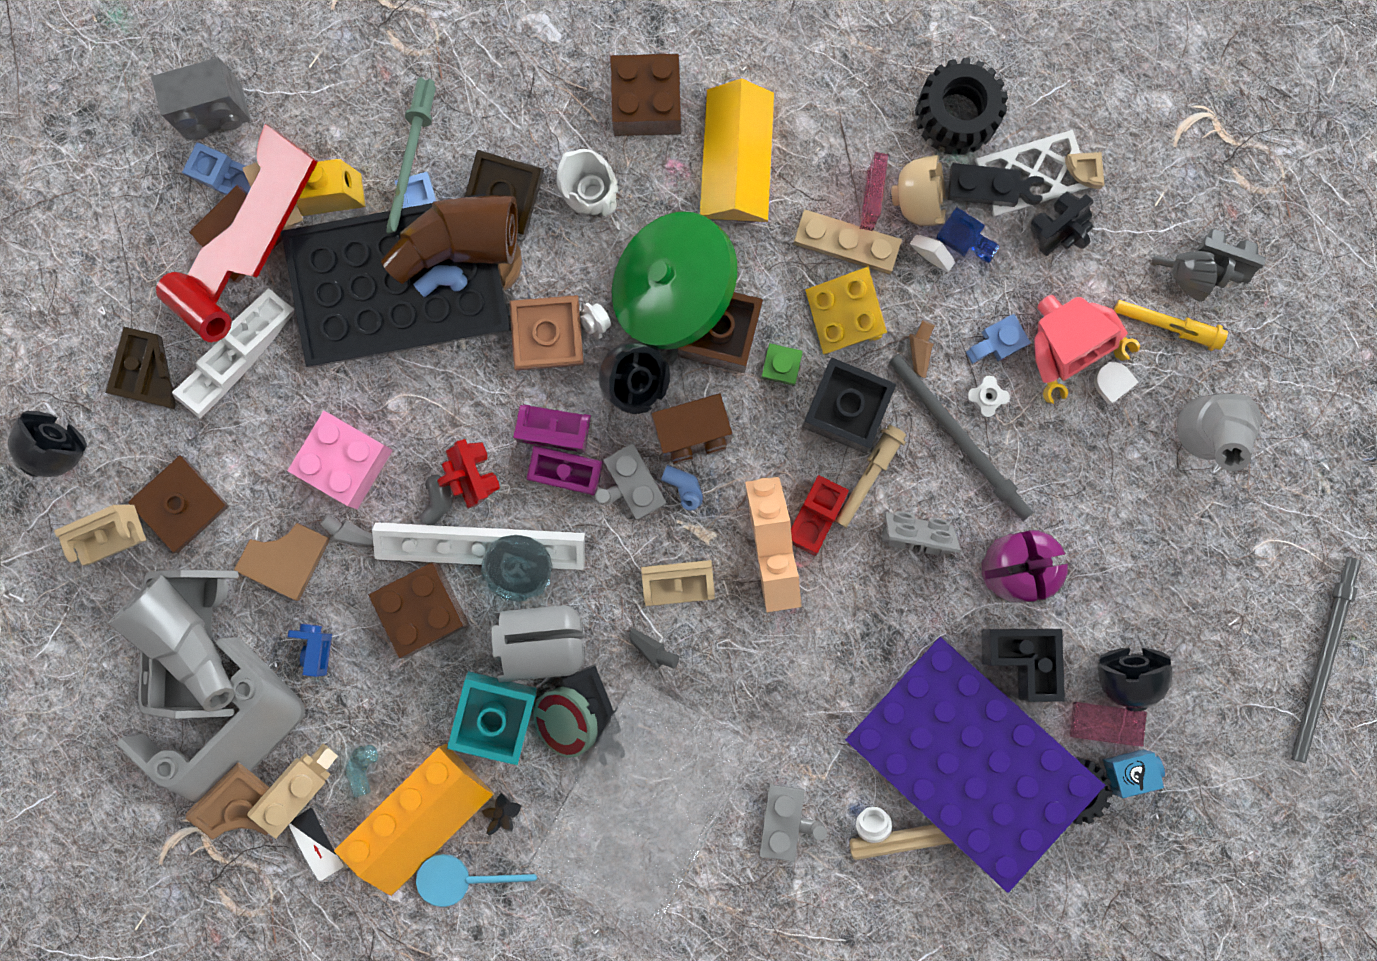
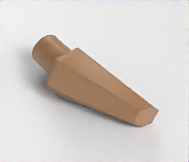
[909,320,935,378]

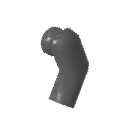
[419,475,452,525]

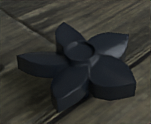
[482,793,522,836]

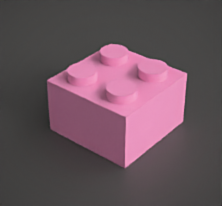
[287,411,393,509]

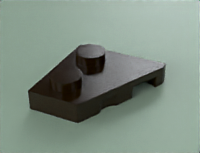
[105,326,176,410]

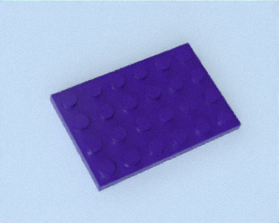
[845,637,1106,893]

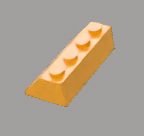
[334,743,494,896]

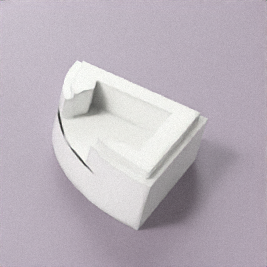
[910,234,955,272]

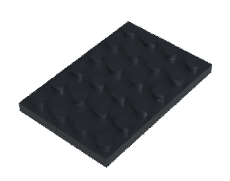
[281,193,511,368]

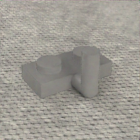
[596,443,667,521]
[759,783,827,862]

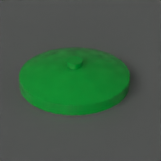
[612,211,737,350]

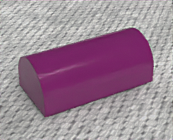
[526,445,603,496]

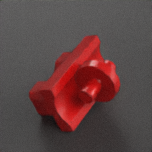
[437,439,500,509]

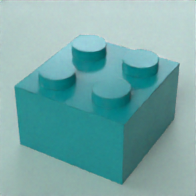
[447,671,537,766]

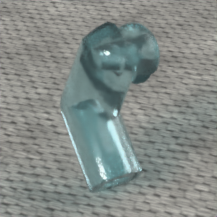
[346,744,378,798]

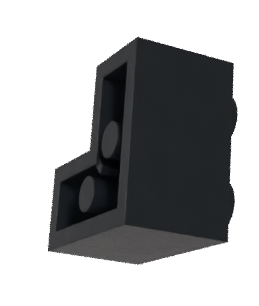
[981,628,1065,702]

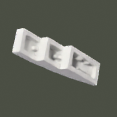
[172,288,295,418]

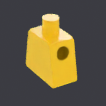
[297,159,366,216]

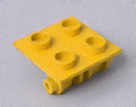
[805,267,887,355]

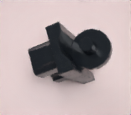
[1031,191,1094,256]

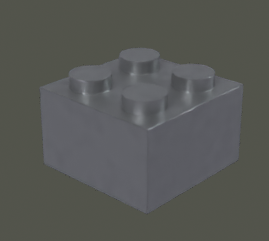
[151,57,251,140]

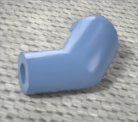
[661,465,703,511]

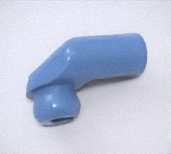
[413,265,467,297]

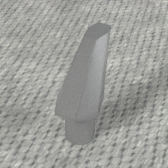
[320,513,373,547]

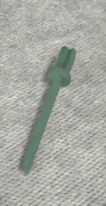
[387,77,436,234]

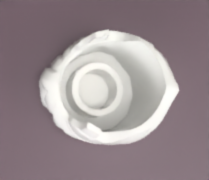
[556,149,618,216]

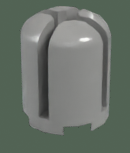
[491,605,585,683]

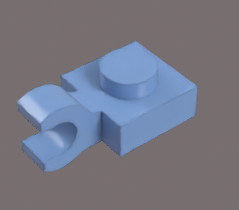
[966,314,1031,364]

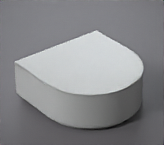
[1094,362,1139,405]

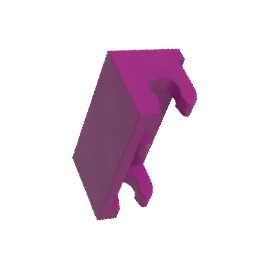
[513,404,591,453]

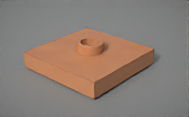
[509,295,584,371]

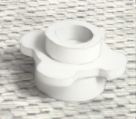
[580,303,611,339]
[968,376,1010,417]

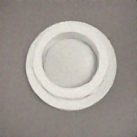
[856,807,892,843]

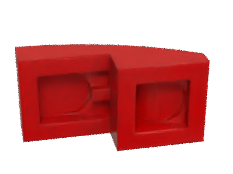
[791,475,849,556]

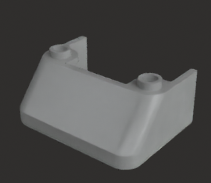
[138,570,238,719]
[116,637,305,803]

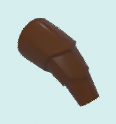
[381,195,518,284]

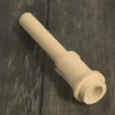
[835,424,906,528]

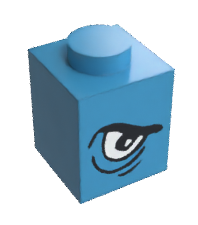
[1103,749,1165,798]

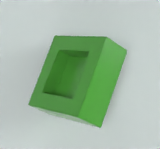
[761,343,803,386]

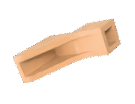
[745,477,801,612]

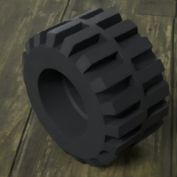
[915,58,1008,155]

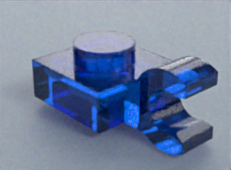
[936,207,1000,263]

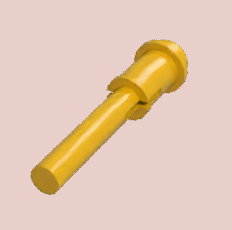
[1114,300,1228,351]

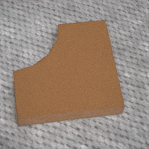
[234,523,330,601]
[185,762,270,840]

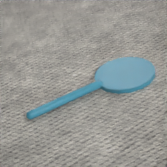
[416,854,537,907]

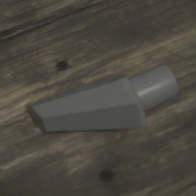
[629,628,679,669]

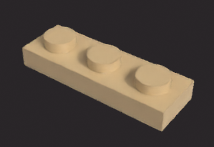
[793,209,902,274]

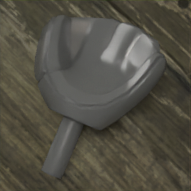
[1152,251,1217,302]

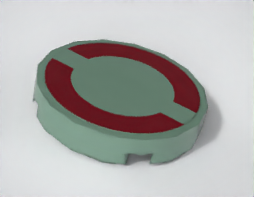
[534,686,598,758]

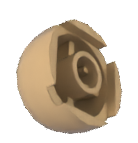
[891,155,946,226]

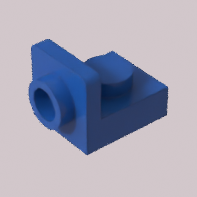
[287,624,332,677]

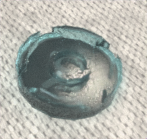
[481,534,553,602]

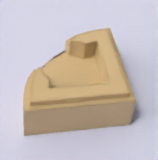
[1065,152,1105,189]

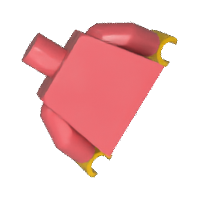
[1034,295,1140,404]

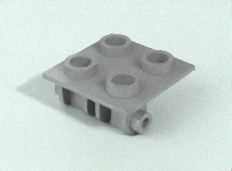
[881,511,961,557]

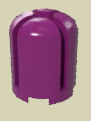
[982,530,1068,603]

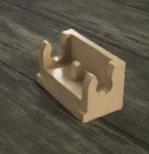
[54,505,146,566]
[641,560,715,606]

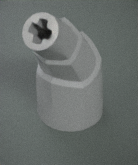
[1177,394,1262,471]
[108,574,235,711]

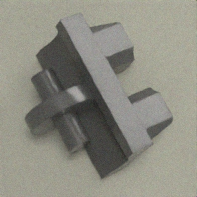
[1196,229,1266,288]

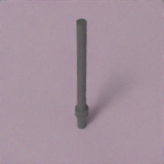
[888,354,1034,521]
[1291,557,1361,764]

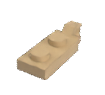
[247,744,338,839]

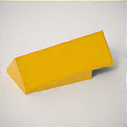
[700,78,774,222]

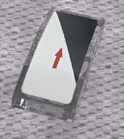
[286,802,351,888]

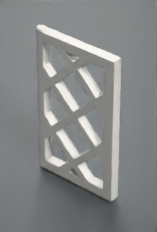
[975,130,1089,216]

